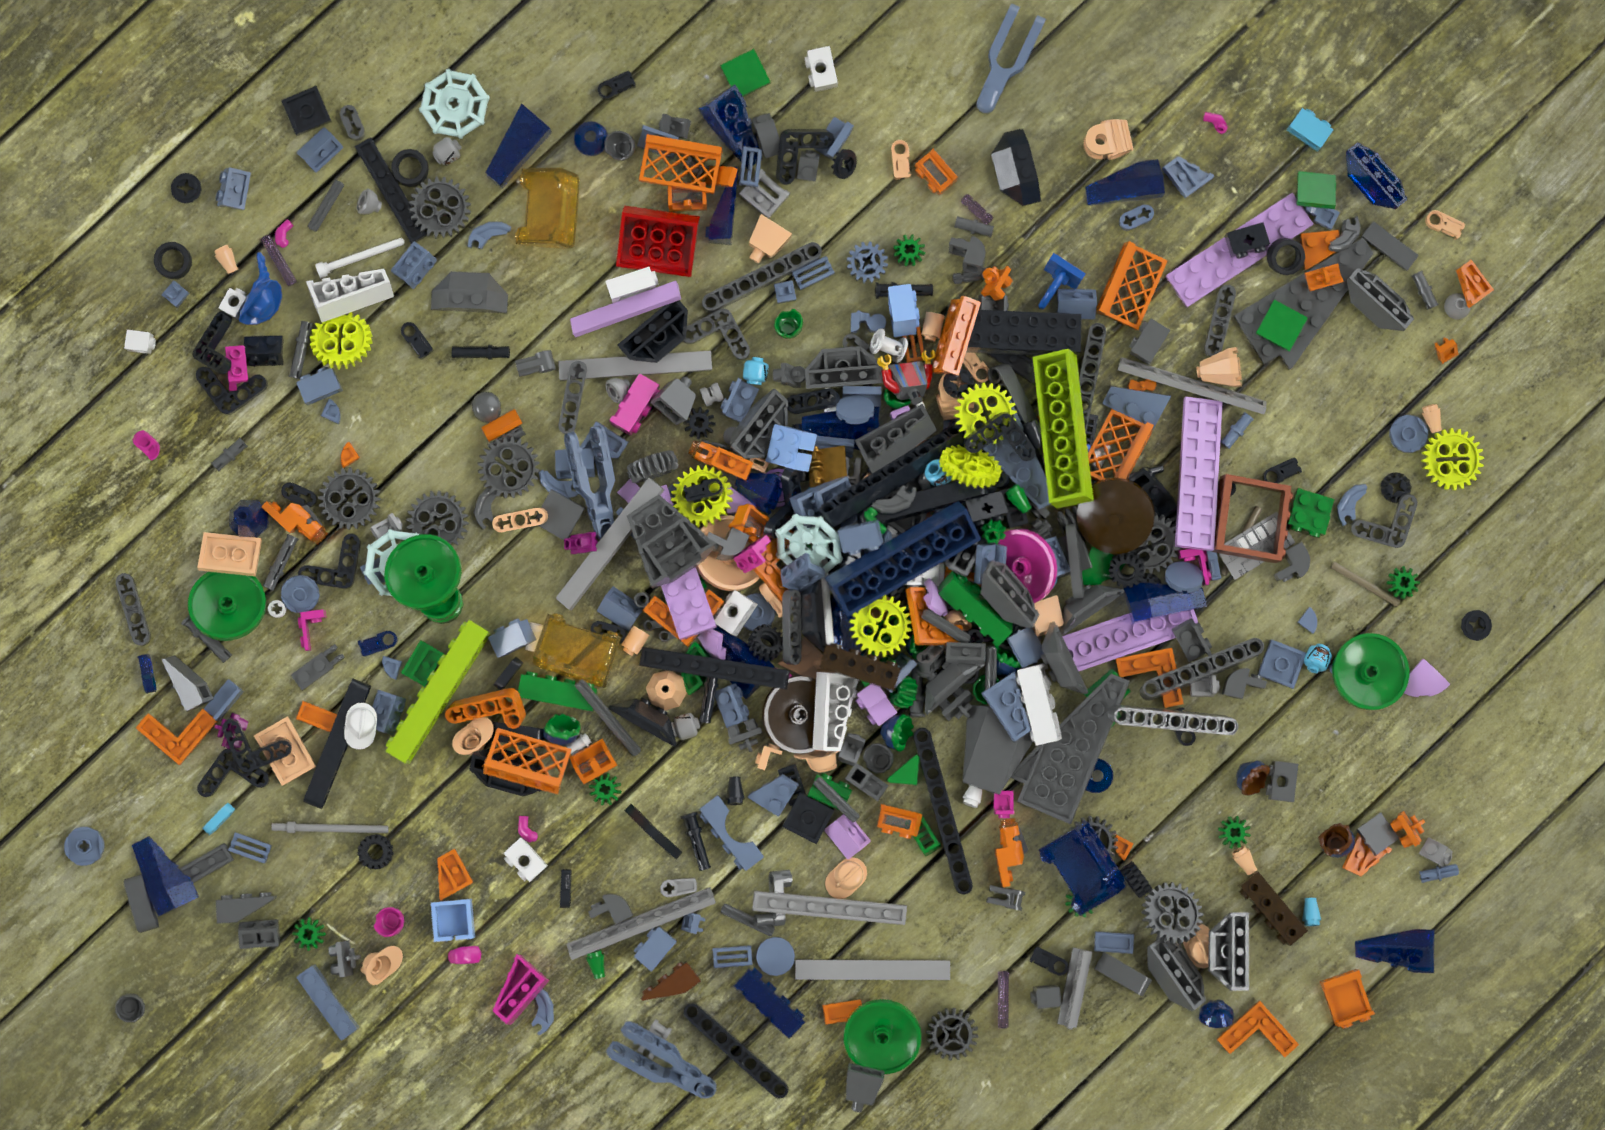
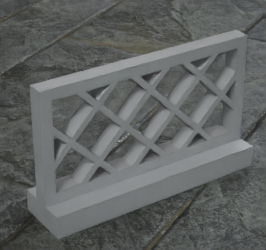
[1057,948,1092,1029]

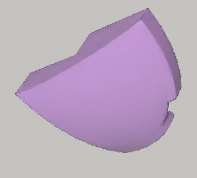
[923,578,948,616]
[698,629,726,660]
[1404,659,1450,697]

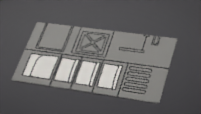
[1219,512,1295,580]

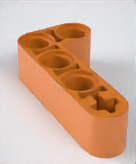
[445,688,526,729]

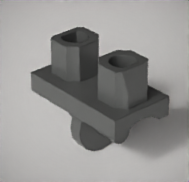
[773,363,805,388]
[939,687,974,721]
[728,718,763,752]
[328,940,361,977]

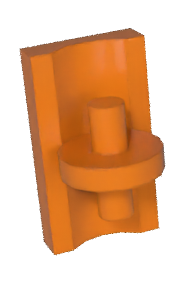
[1304,263,1344,292]
[981,266,1013,301]
[1390,811,1425,848]

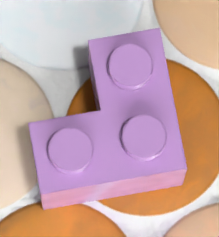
[855,684,897,727]

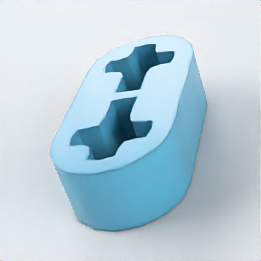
[203,803,235,836]

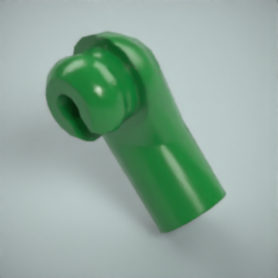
[864,507,887,535]

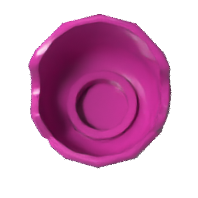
[374,907,404,937]

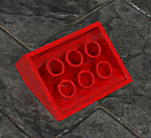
[616,205,700,277]

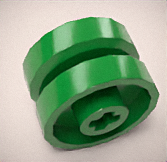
[421,588,464,624]

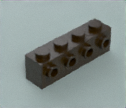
[819,642,901,691]
[1238,871,1308,946]

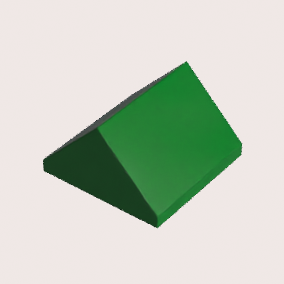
[886,755,919,785]

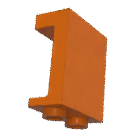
[1320,969,1375,1029]

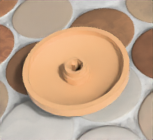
[696,515,760,591]

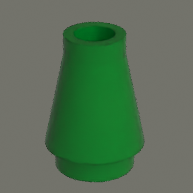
[1005,484,1032,514]
[586,949,605,979]

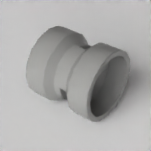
[699,383,724,407]

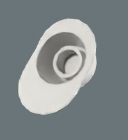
[344,703,377,749]

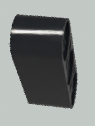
[489,721,545,748]

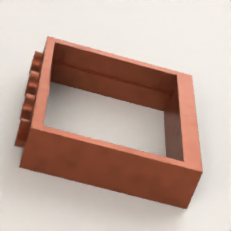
[1210,474,1293,563]

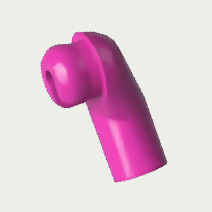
[1203,112,1228,134]
[275,219,294,248]
[518,816,538,843]

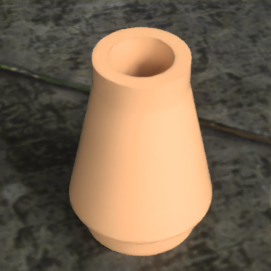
[214,244,238,274]
[1422,404,1442,433]
[1232,845,1257,875]

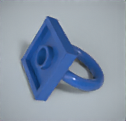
[1038,253,1086,310]

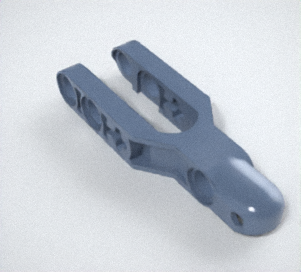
[976,3,1046,114]
[564,425,615,540]
[606,1021,717,1099]

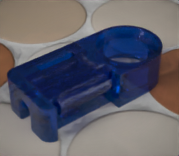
[358,631,398,657]
[138,654,157,694]

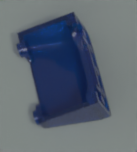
[1038,820,1126,916]

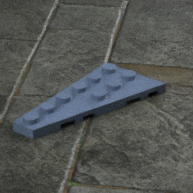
[957,396,1051,509]

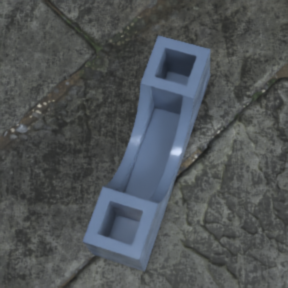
[699,795,764,871]
[296,964,360,1040]

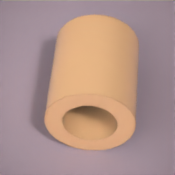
[921,312,945,342]
[621,625,650,656]

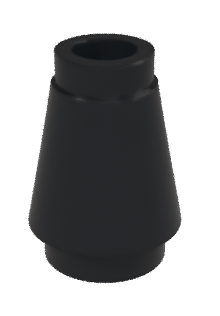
[1022,419,1043,449]
[726,776,745,805]

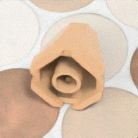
[1196,347,1242,387]
[646,670,687,711]

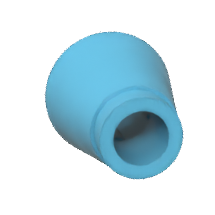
[1302,898,1321,926]

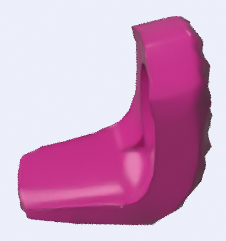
[132,430,160,461]
[448,946,481,964]

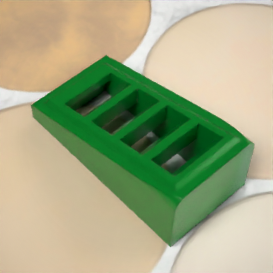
[904,813,942,857]

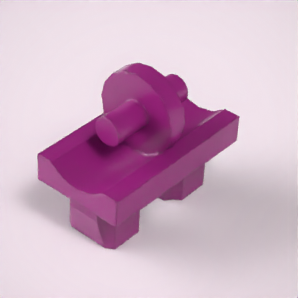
[564,532,598,555]
[214,713,249,749]

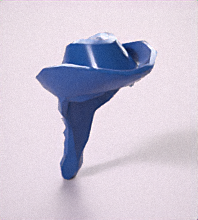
[239,252,282,325]

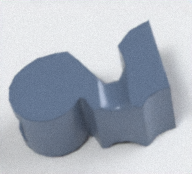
[851,311,886,334]

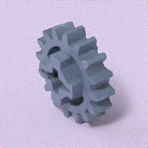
[847,242,888,283]

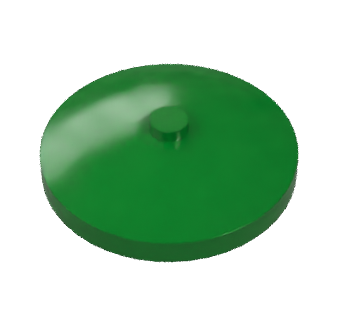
[384,534,462,610]
[188,572,266,641]
[1332,633,1410,711]
[844,999,921,1075]

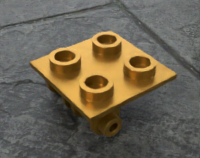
[808,445,847,488]

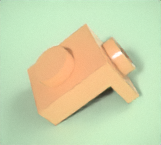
[755,743,783,770]

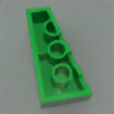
[938,571,1012,647]

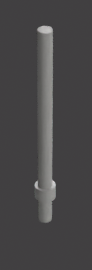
[272,821,389,833]

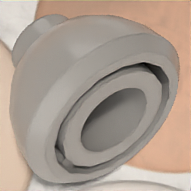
[357,188,382,215]
[1444,293,1471,320]
[606,378,631,404]

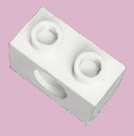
[804,46,838,92]
[715,590,758,636]
[504,837,548,882]

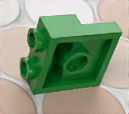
[1286,488,1335,538]

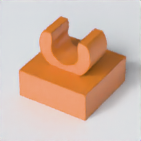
[1435,338,1458,364]

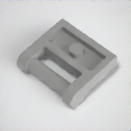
[739,169,791,219]

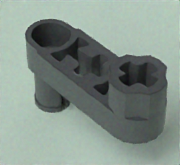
[754,870,792,927]

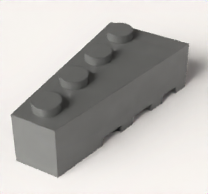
[855,404,936,473]

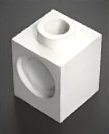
[219,288,246,319]
[124,330,156,354]

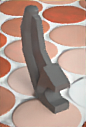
[1329,216,1360,252]
[473,486,497,530]
[872,486,916,514]

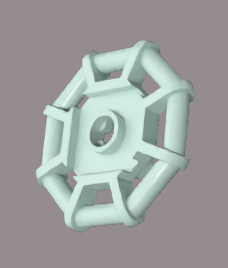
[419,69,490,139]
[775,514,843,578]
[363,529,419,596]

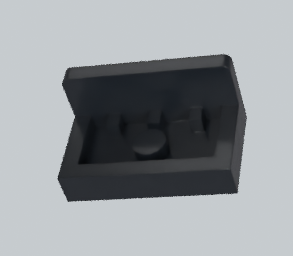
[244,335,284,367]

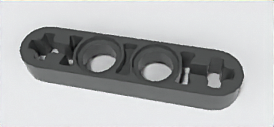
[1204,285,1236,357]
[559,361,587,434]
[1066,523,1084,599]
[115,573,151,646]
[782,590,802,665]

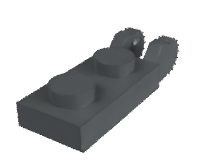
[291,644,345,691]

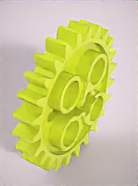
[310,312,373,370]
[954,382,1017,444]
[1421,428,1484,491]
[939,444,1002,488]
[671,465,733,528]
[849,595,912,657]

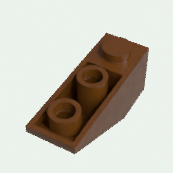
[641,961,701,1001]

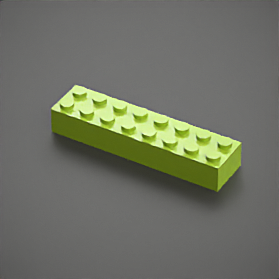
[1033,349,1094,509]
[385,620,492,764]

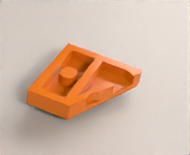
[1300,230,1340,271]
[1456,260,1494,308]
[1342,833,1392,876]
[438,849,474,901]

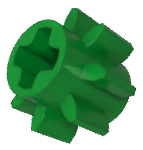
[982,519,1006,545]

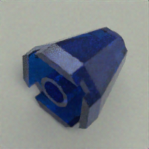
[735,473,783,515]
[229,500,269,538]

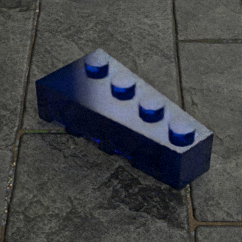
[485,103,552,189]
[733,967,805,1039]

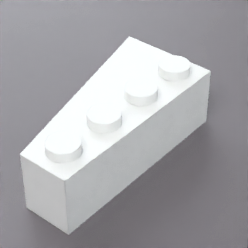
[306,269,394,322]
[1016,663,1062,746]
[813,672,860,751]

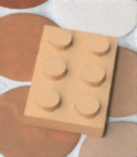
[197,532,262,576]
[254,716,317,786]

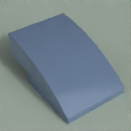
[789,476,851,529]

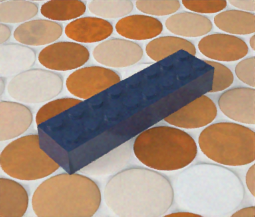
[825,501,981,617]

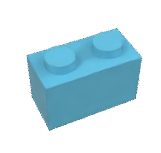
[1287,108,1334,152]

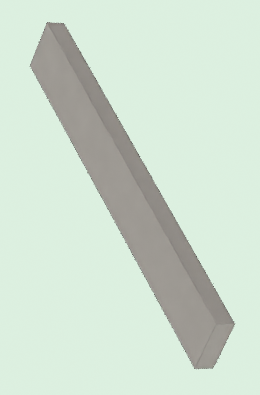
[558,351,712,381]
[1118,357,1267,414]
[556,477,665,611]
[566,887,716,960]
[752,891,907,925]
[795,960,950,980]

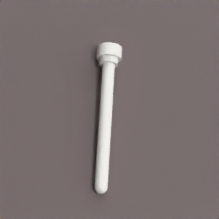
[315,238,404,278]
[821,558,834,645]

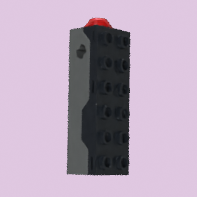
[966,310,1082,356]

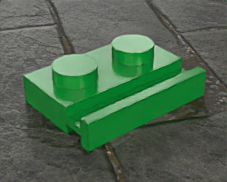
[401,640,445,687]

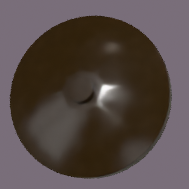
[1077,478,1155,554]
[762,676,816,754]

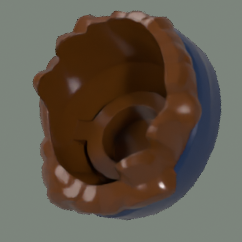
[1236,760,1270,796]
[1318,823,1355,858]

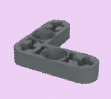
[684,308,750,360]
[1351,493,1418,548]

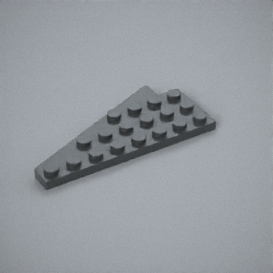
[1233,237,1373,370]
[1010,674,1130,824]

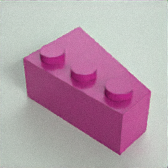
[609,373,660,436]
[493,954,550,1025]

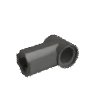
[515,350,556,377]

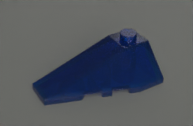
[1123,582,1207,624]

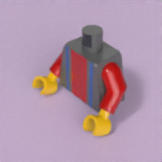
[877,350,935,405]

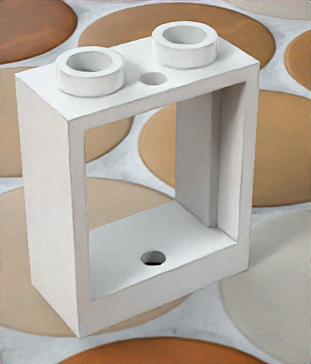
[606,267,659,303]

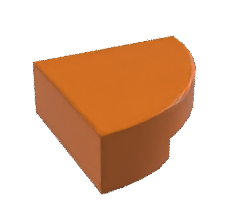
[341,442,360,468]
[1114,835,1133,861]

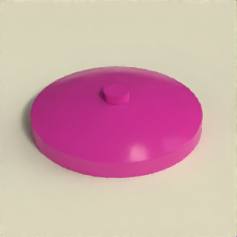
[994,529,1057,603]

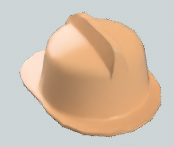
[452,717,494,756]
[794,750,839,773]
[825,857,867,899]
[1183,924,1210,968]
[360,946,403,985]

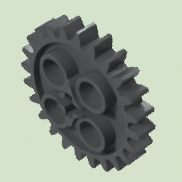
[409,177,471,239]
[477,436,540,498]
[318,467,381,530]
[406,490,469,546]
[1122,512,1180,574]
[1141,882,1204,945]

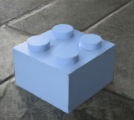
[888,284,920,337]
[766,424,817,472]
[431,899,475,942]

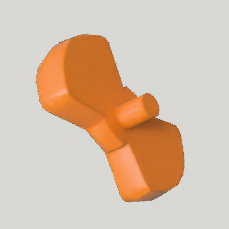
[1128,379,1157,391]

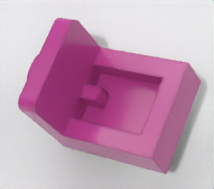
[994,791,1014,818]

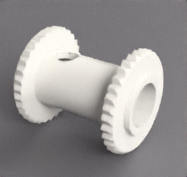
[870,328,908,363]

